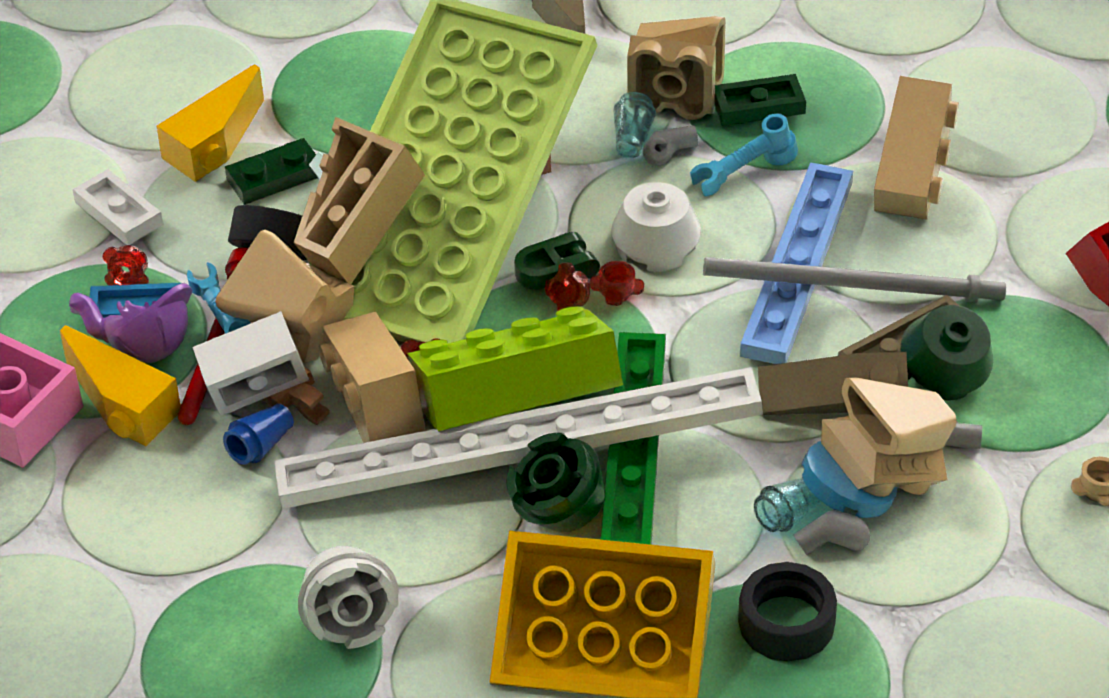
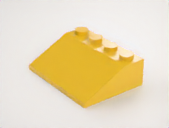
[489,530,716,698]

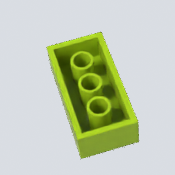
[407,307,623,431]

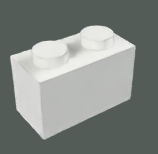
[192,311,309,416]

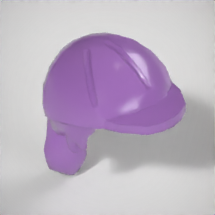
[69,283,193,363]

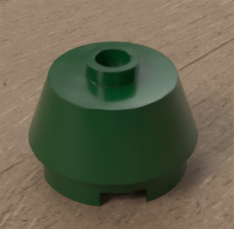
[900,305,993,400]
[506,432,605,532]

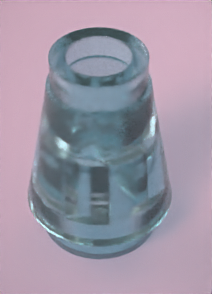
[613,92,656,158]
[754,477,822,532]

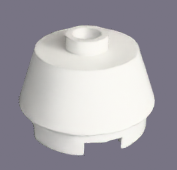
[611,182,701,272]
[298,546,399,649]

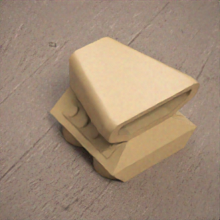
[627,16,726,120]
[216,230,354,363]
[821,377,957,497]

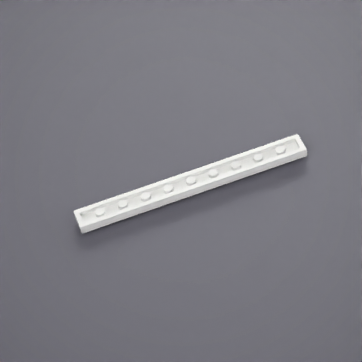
[274,367,763,509]

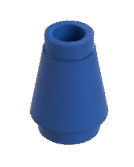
[223,403,294,465]

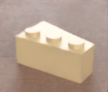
[874,76,959,220]
[294,117,425,284]
[319,311,426,443]

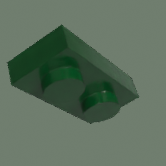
[715,74,806,126]
[225,138,318,205]

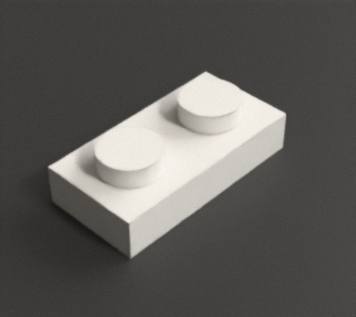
[72,169,163,246]

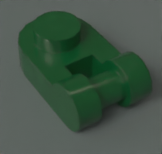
[514,232,600,290]

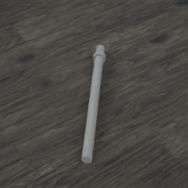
[703,257,1006,303]

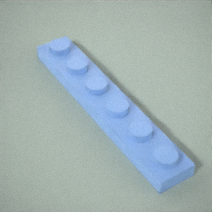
[740,162,853,364]

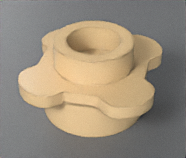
[1071,456,1109,506]

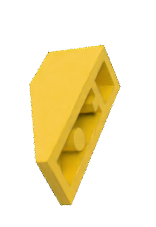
[156,64,264,182]
[60,325,181,446]

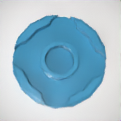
[801,441,898,518]

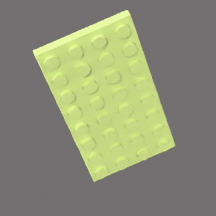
[309,0,597,346]

